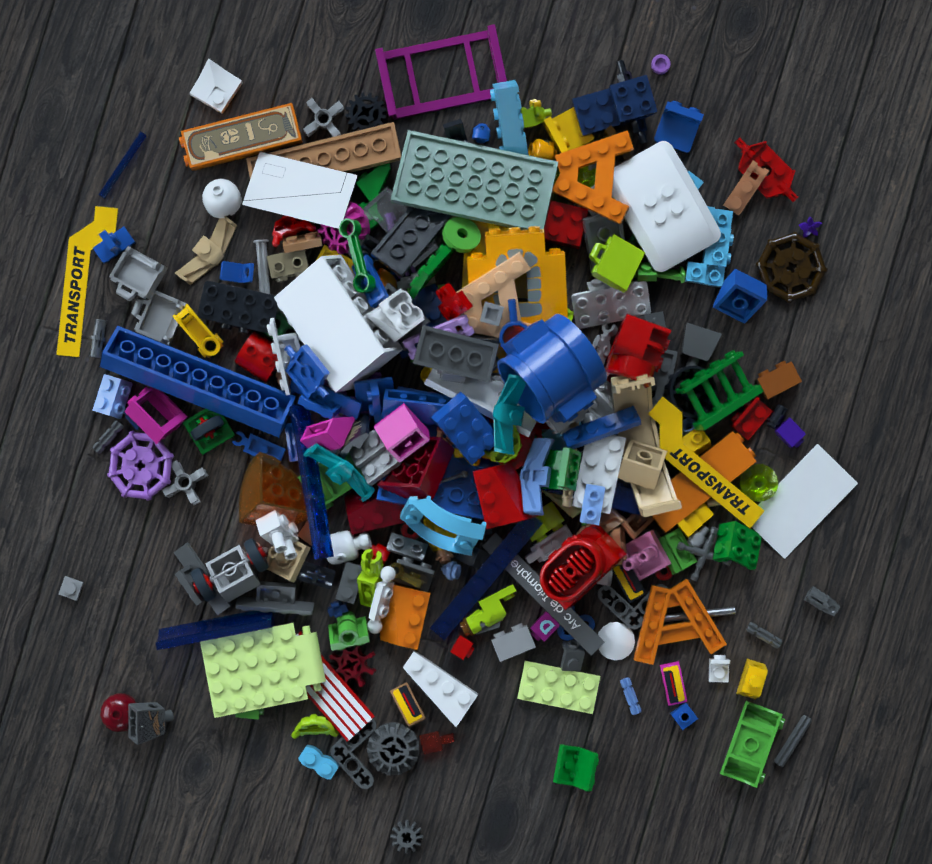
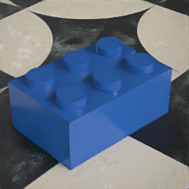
[431,392,494,465]

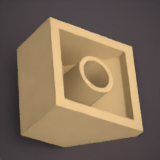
[617,439,667,490]

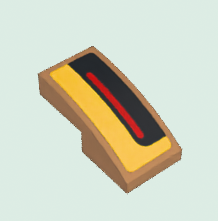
[390,682,426,728]

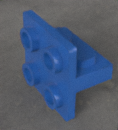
[354,377,394,423]

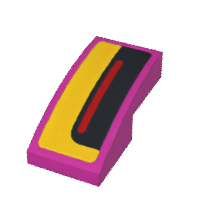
[660,661,687,706]

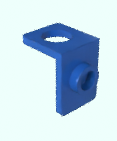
[220,261,254,283]

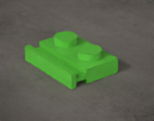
[658,528,697,575]

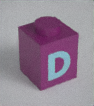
[530,611,560,642]

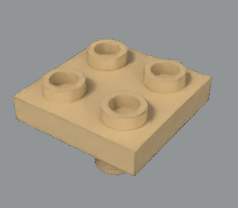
[266,541,311,582]

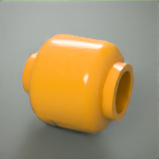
[528,139,558,160]

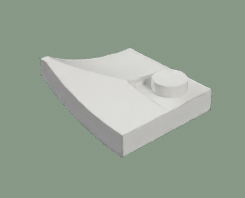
[190,59,243,114]

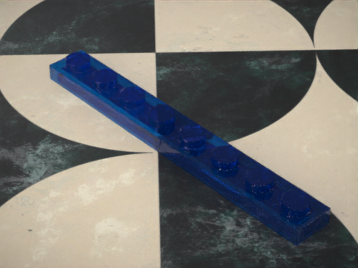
[289,405,334,559]
[430,517,543,640]

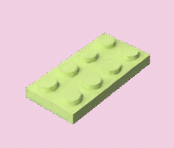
[517,660,600,714]

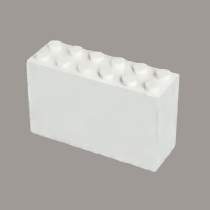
[274,255,403,393]

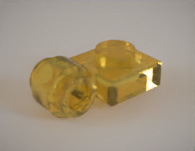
[390,563,424,588]

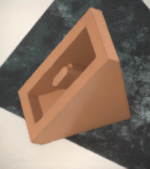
[620,508,654,539]

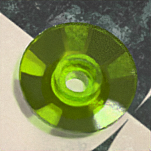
[740,464,778,502]

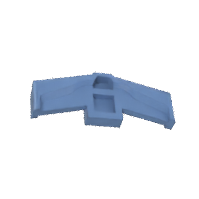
[519,438,555,515]

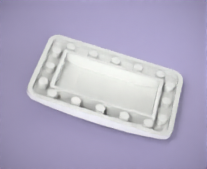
[612,141,721,272]

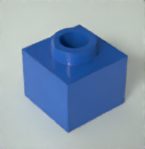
[670,702,698,730]

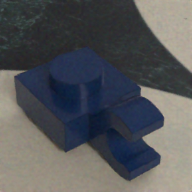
[328,600,349,618]

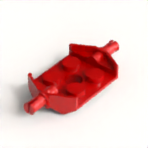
[734,137,799,202]

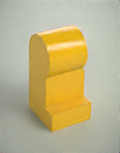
[676,503,714,537]

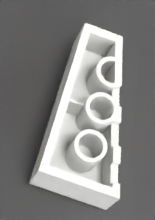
[403,650,478,727]

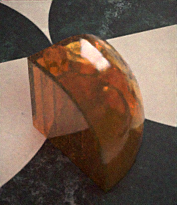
[239,452,312,526]

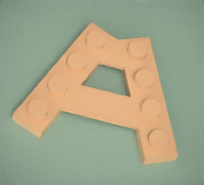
[456,252,531,340]

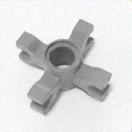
[303,98,344,137]
[162,460,209,505]

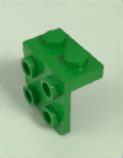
[713,521,762,570]
[553,744,599,792]

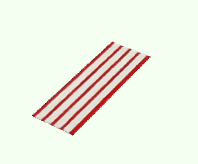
[296,631,375,742]

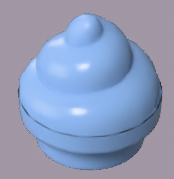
[441,561,461,580]

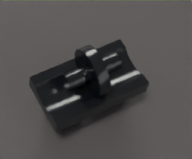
[297,561,336,589]

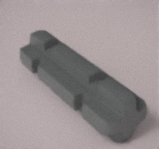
[92,420,124,454]
[746,622,782,649]

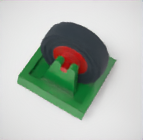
[183,409,236,455]

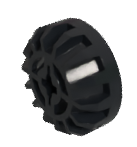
[664,366,717,418]

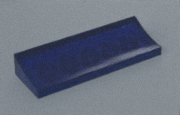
[155,610,275,650]

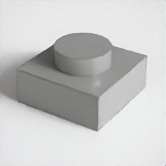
[480,301,504,326]
[59,576,84,601]

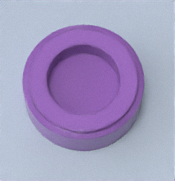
[651,54,671,75]

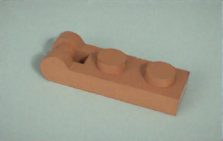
[723,160,769,215]

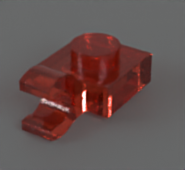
[419,731,455,754]

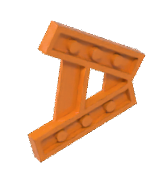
[552,130,634,225]
[634,579,727,665]

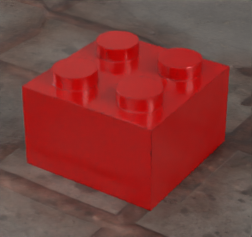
[544,200,588,249]

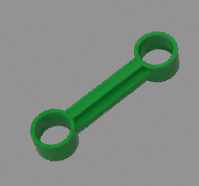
[339,218,376,293]

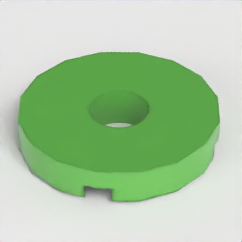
[442,217,481,253]

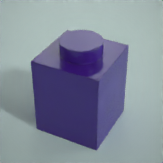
[774,418,806,448]

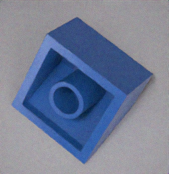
[713,269,767,324]

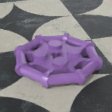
[107,431,174,501]

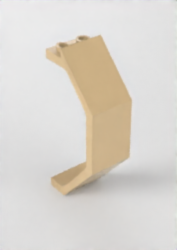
[611,374,682,517]

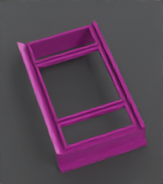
[375,24,507,120]

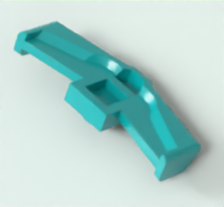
[492,374,526,455]
[303,443,375,502]

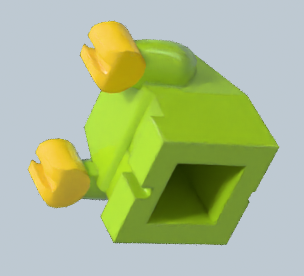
[520,99,552,128]

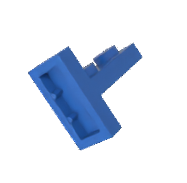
[93,226,136,264]

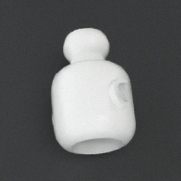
[323,530,372,565]

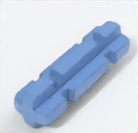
[620,677,641,715]

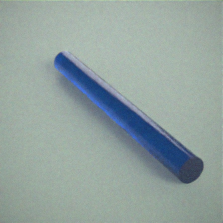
[98,131,147,199]

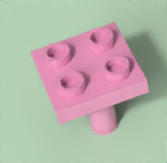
[622,530,672,581]

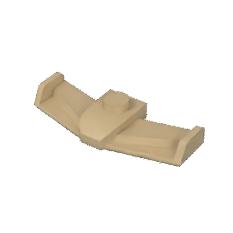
[175,216,237,285]

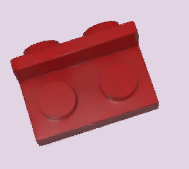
[730,396,773,441]

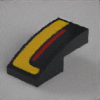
[612,565,647,604]

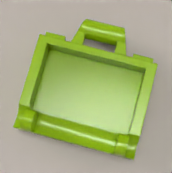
[589,234,645,293]

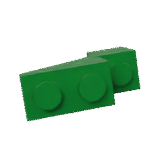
[356,163,391,232]

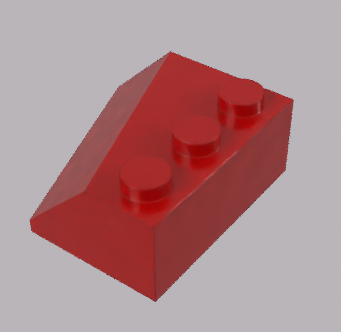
[472,462,539,529]

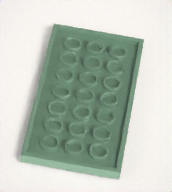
[391,130,558,230]

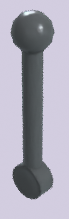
[440,471,468,484]

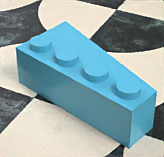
[490,80,528,155]

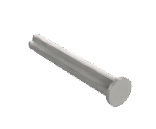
[253,239,270,294]

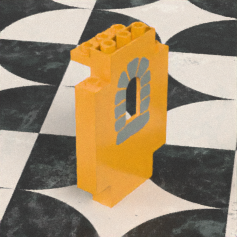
[467,226,568,373]

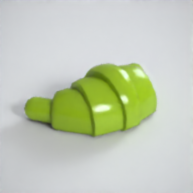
[482,425,522,464]
[291,714,339,739]

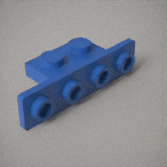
[290,380,363,420]

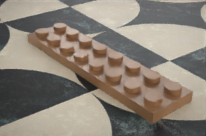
[246,122,402,179]

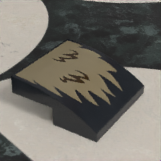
[337,413,369,459]

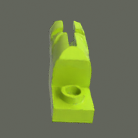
[357,549,383,607]

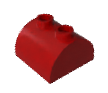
[235,331,278,384]

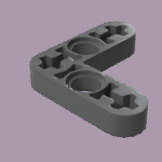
[597,584,667,629]
[331,718,377,789]

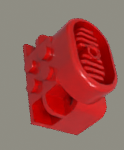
[605,314,671,388]
[540,524,627,610]

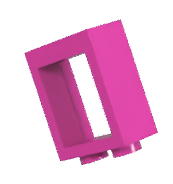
[124,387,187,444]

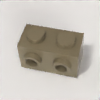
[267,249,309,283]

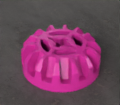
[318,201,370,254]

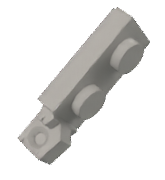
[524,524,573,564]

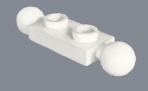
[367,566,396,634]

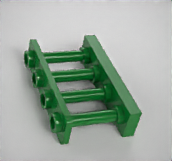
[675,350,764,431]

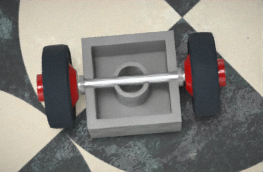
[191,538,269,603]

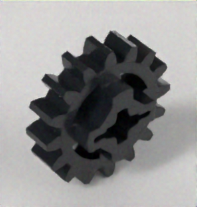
[345,92,387,131]

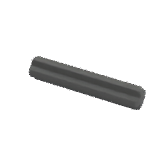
[774,715,812,767]

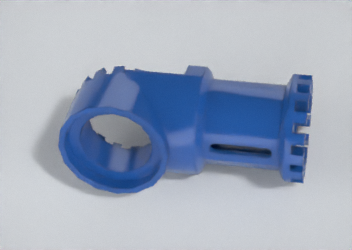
[472,123,490,144]

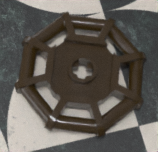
[756,232,828,303]

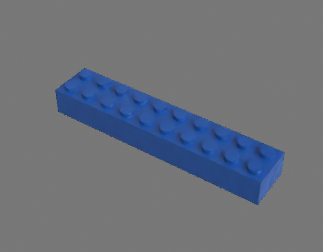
[100,326,296,438]

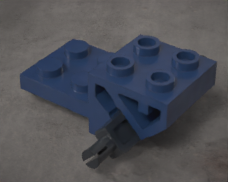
[572,60,658,145]

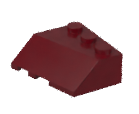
[377,437,455,500]
[344,480,405,534]

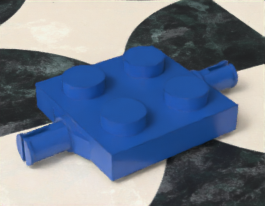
[284,344,330,399]

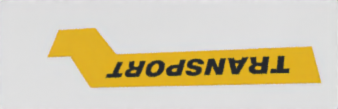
[56,206,118,357]
[648,396,764,528]

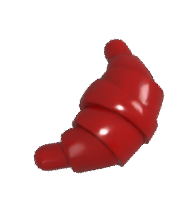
[272,215,316,247]

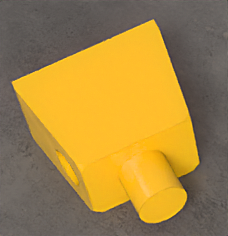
[736,659,768,699]

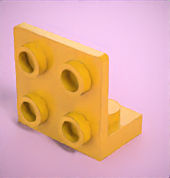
[543,107,594,154]

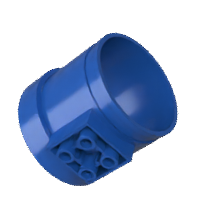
[497,314,607,424]

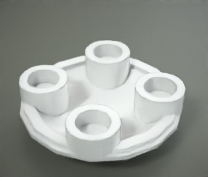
[598,622,635,660]

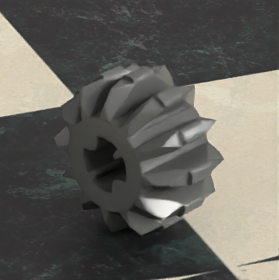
[390,820,423,853]

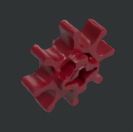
[329,645,376,687]

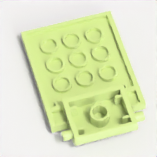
[200,623,326,718]

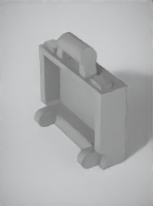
[109,246,168,301]
[131,290,187,346]

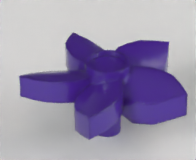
[799,217,822,237]

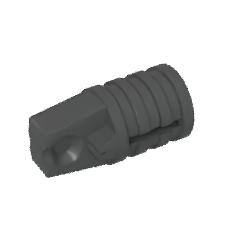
[804,586,840,616]

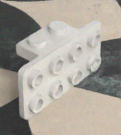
[571,279,651,329]

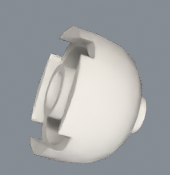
[202,179,242,218]

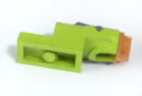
[460,584,517,637]

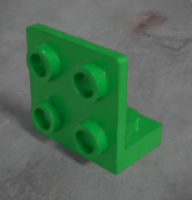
[541,447,581,491]

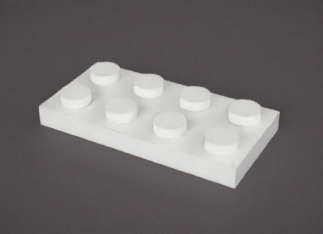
[572,435,626,514]

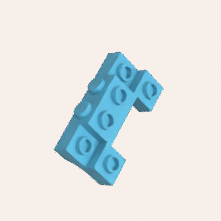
[685,206,734,288]

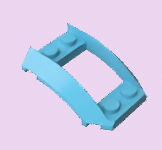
[400,496,486,556]

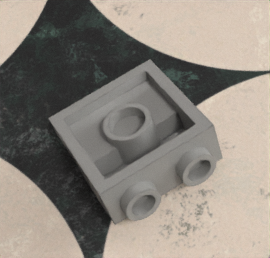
[349,430,402,486]

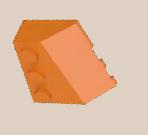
[380,584,431,650]

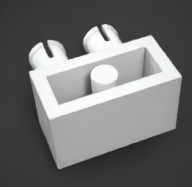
[256,510,299,560]

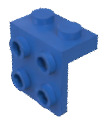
[654,101,704,153]

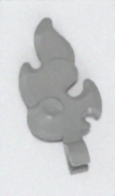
[592,323,618,365]

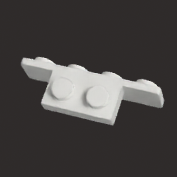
[267,318,301,396]

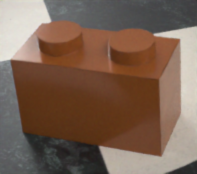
[755,360,802,400]

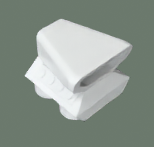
[366,288,425,342]

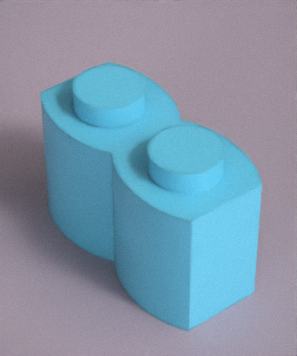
[298,745,339,779]

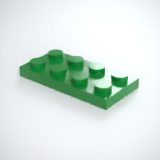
[408,232,465,299]

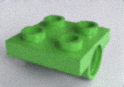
[328,611,370,651]

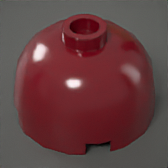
[100,693,136,732]

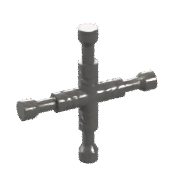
[677,526,732,581]

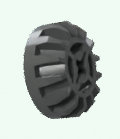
[367,722,420,776]

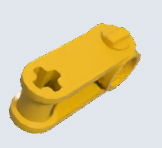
[173,304,224,358]

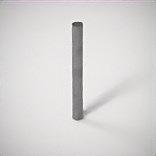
[664,607,736,622]

